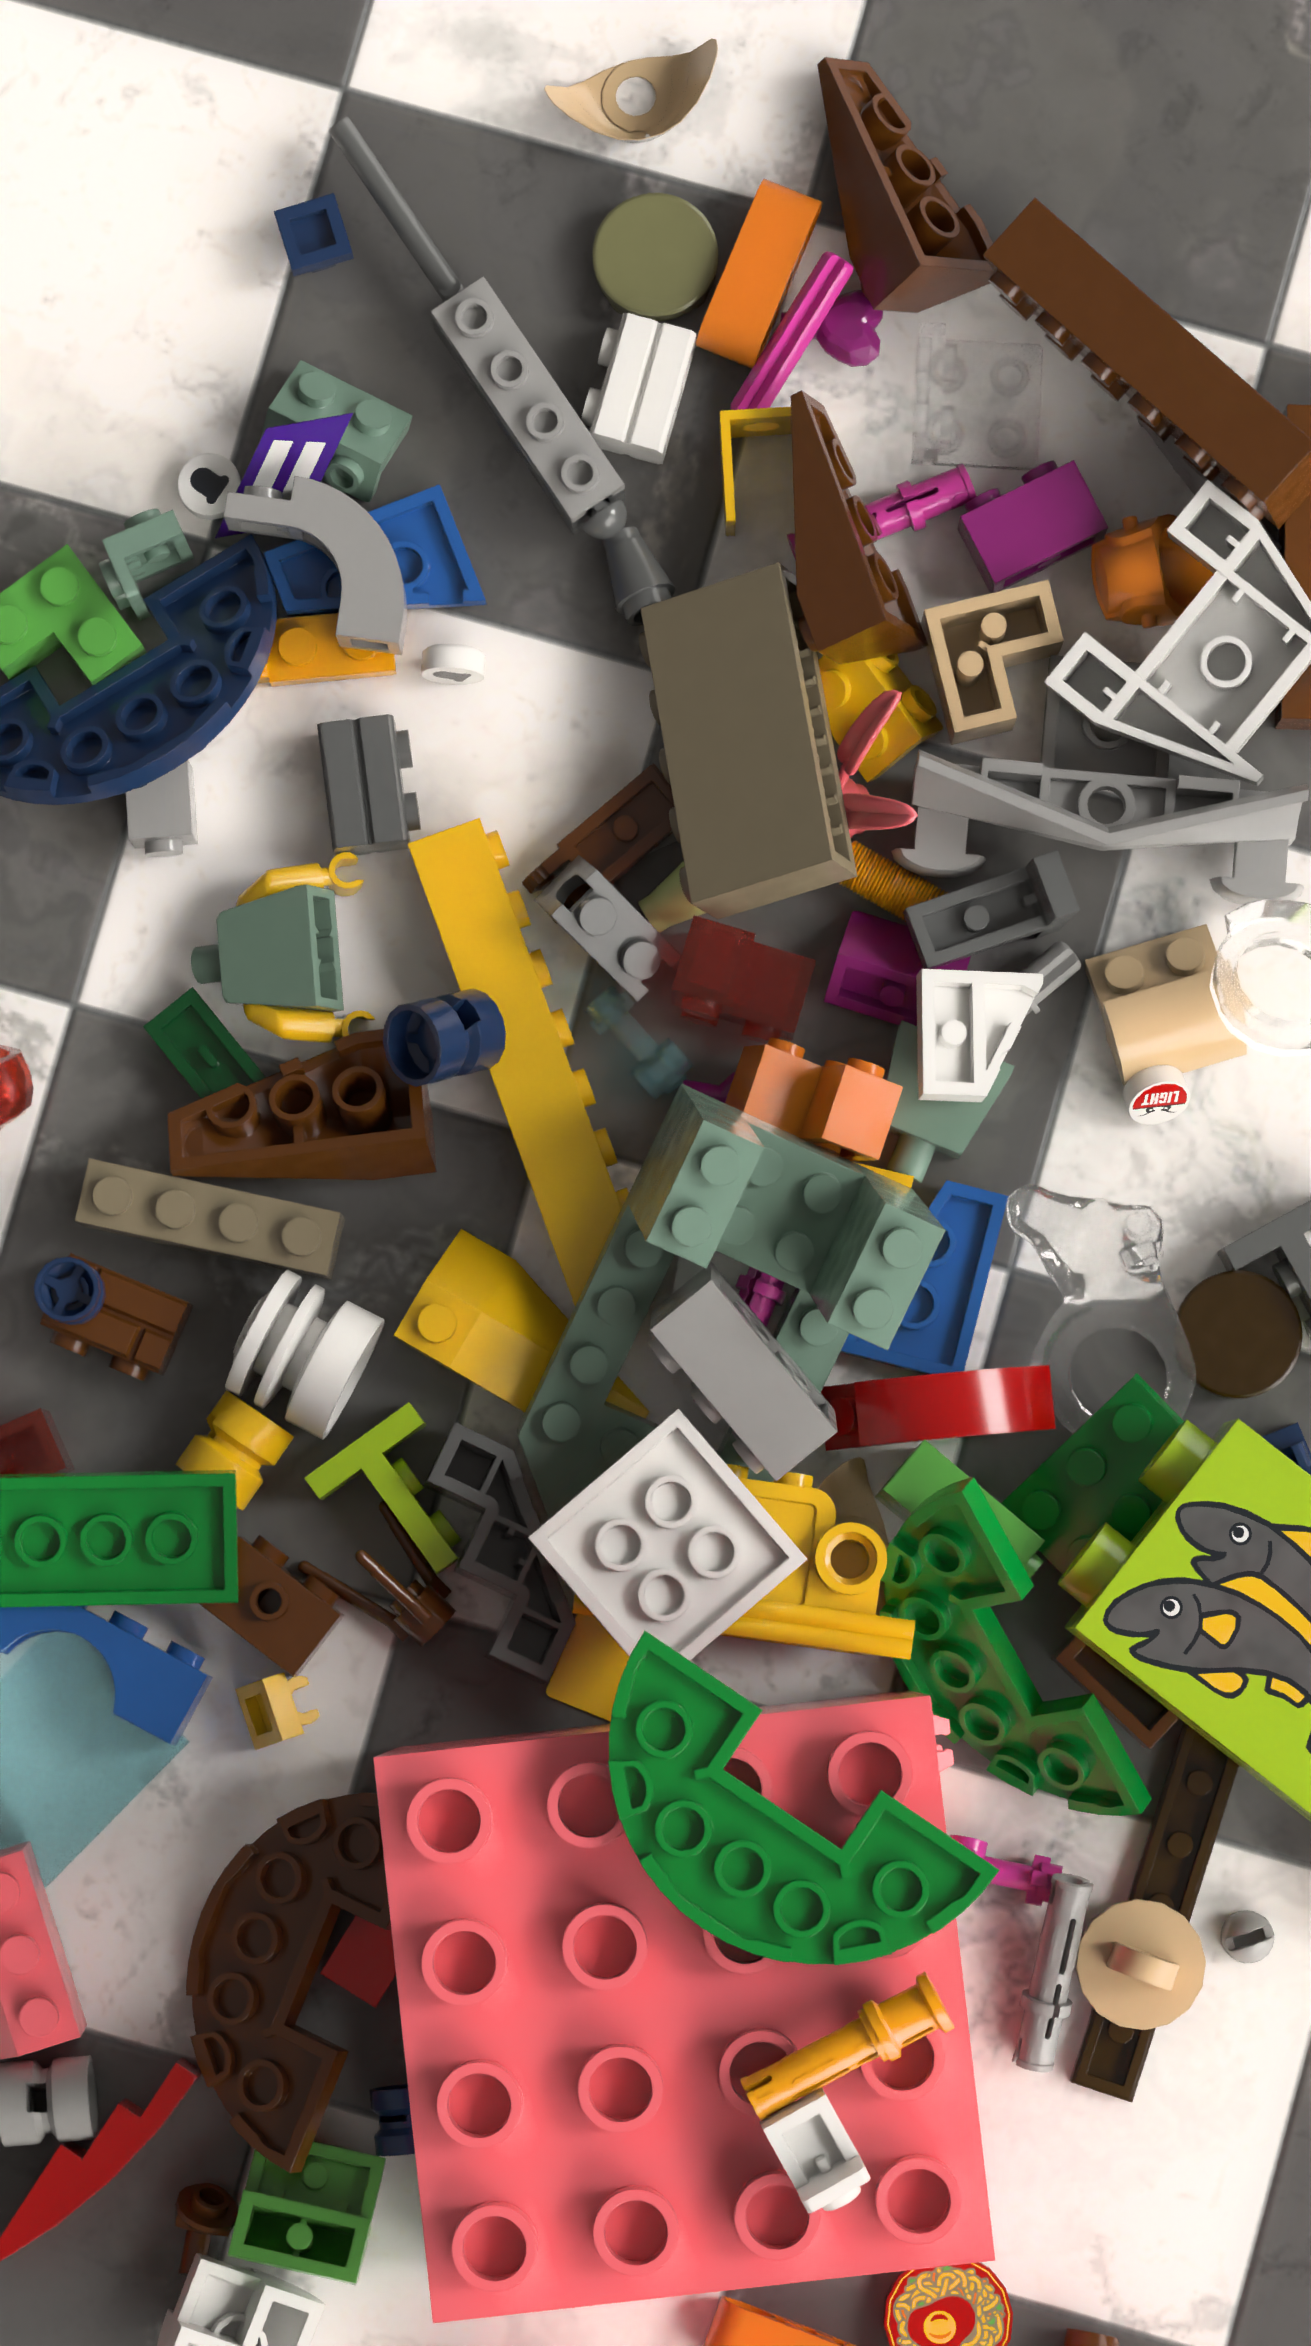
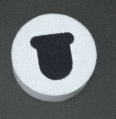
[178,453,241,520]
[421,644,485,685]

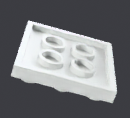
[528,1409,807,1660]

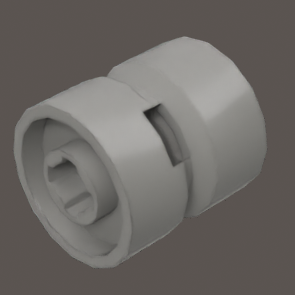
[0,2055,98,2147]

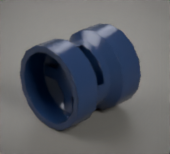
[34,1257,106,1325]
[369,2083,415,2156]

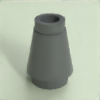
[603,527,675,626]

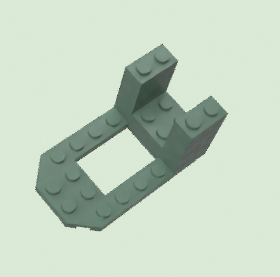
[516,1084,946,1519]

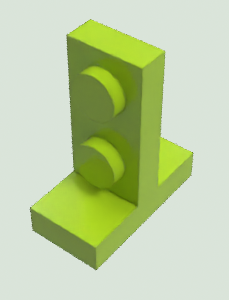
[305,1402,462,1574]

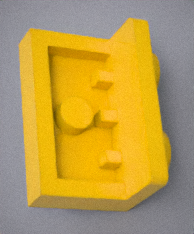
[818,654,943,783]

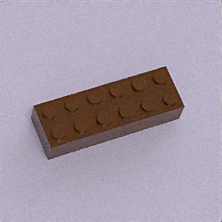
[983,197,1311,529]

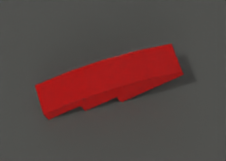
[0,2057,202,2262]

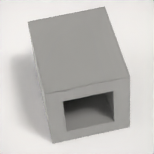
[126,760,198,857]

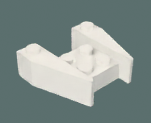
[1044,480,1311,786]

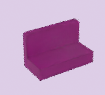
[824,911,971,1026]

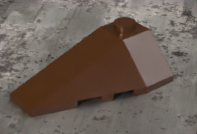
[817,57,994,313]
[790,390,928,664]
[167,1029,437,1180]

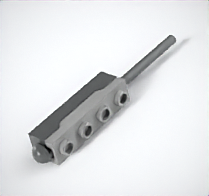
[328,117,627,539]

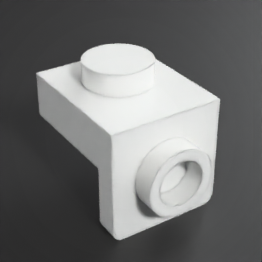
[759,2087,871,2213]

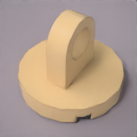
[1075,1898,1206,2030]

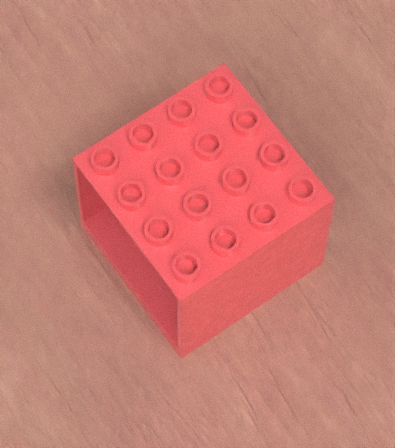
[373,1690,995,2323]

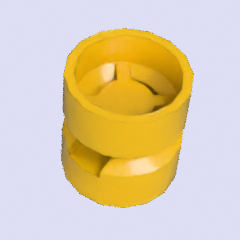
[175,1390,295,1511]

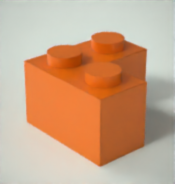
[725,1038,903,1161]

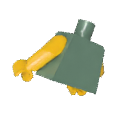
[191,852,375,1043]

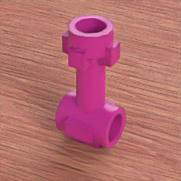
[950,1835,1063,1907]

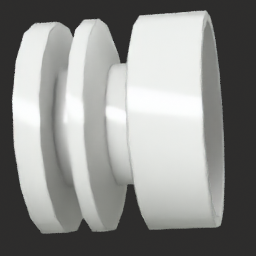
[225,1270,385,1440]

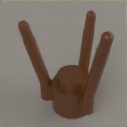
[298,1501,456,1647]

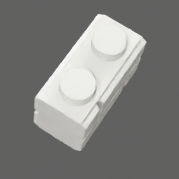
[581,313,696,464]

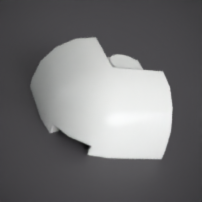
[157,2253,326,2346]

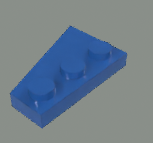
[263,484,487,616]
[840,1180,1008,1374]

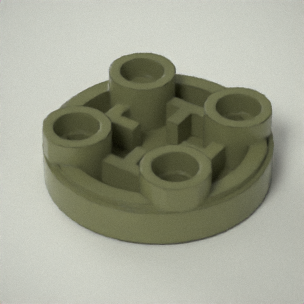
[592,193,718,321]

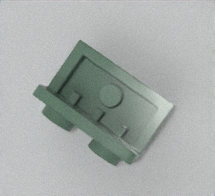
[260,360,413,502]
[98,509,194,621]

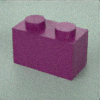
[957,460,1108,593]

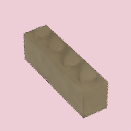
[75,1158,345,1280]

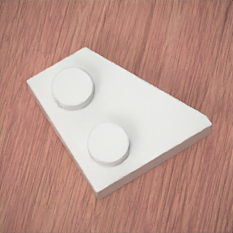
[916,969,1043,1102]

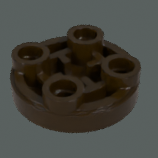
[1172,1270,1302,1399]

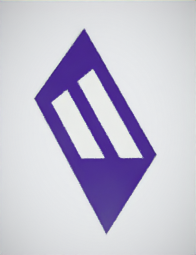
[215,413,353,538]

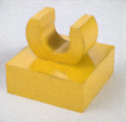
[235,1672,320,1750]

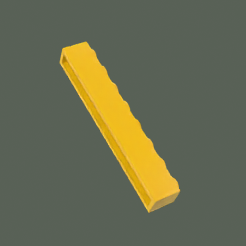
[408,818,654,1306]

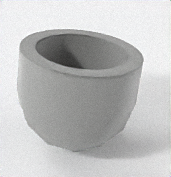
[1221,1910,1274,1963]

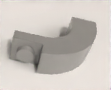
[224,475,407,655]

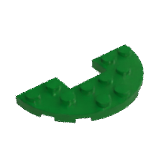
[879,1477,1152,1816]
[609,1630,1000,1965]

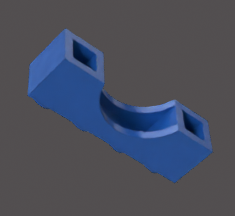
[0,1606,213,1745]

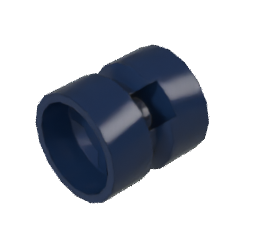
[383,989,506,1086]

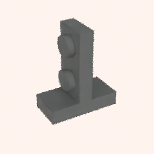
[902,850,1080,969]
[1217,1200,1311,1340]

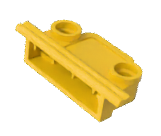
[572,1464,915,1660]

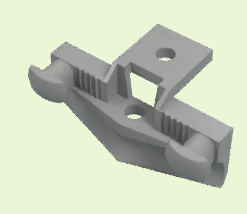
[891,655,1309,907]

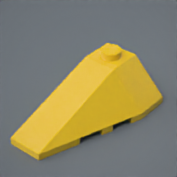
[394,1229,650,1419]

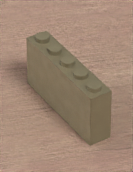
[639,562,857,920]

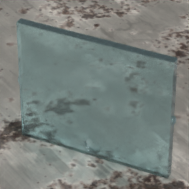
[0,1632,190,1889]

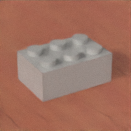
[649,1262,838,1481]

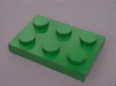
[1001,1373,1183,1574]

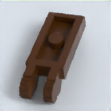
[522,763,675,924]

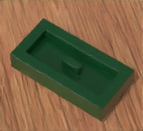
[143,987,266,1099]

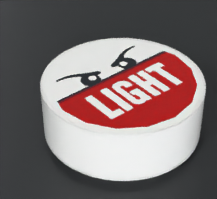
[1123,1065,1190,1125]

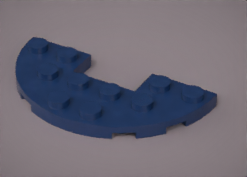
[0,534,277,805]

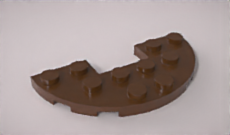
[186,1793,391,2173]

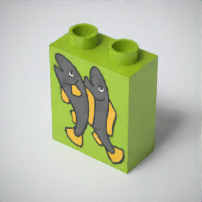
[1057,1418,1311,1822]

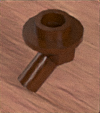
[175,2183,239,2276]

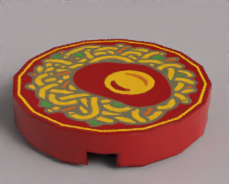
[883,2262,1013,2346]

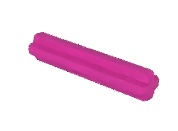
[730,251,853,424]

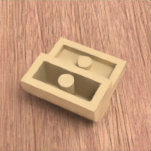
[1085,924,1247,1086]

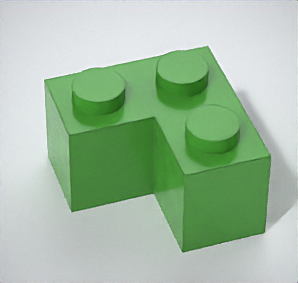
[0,544,147,686]

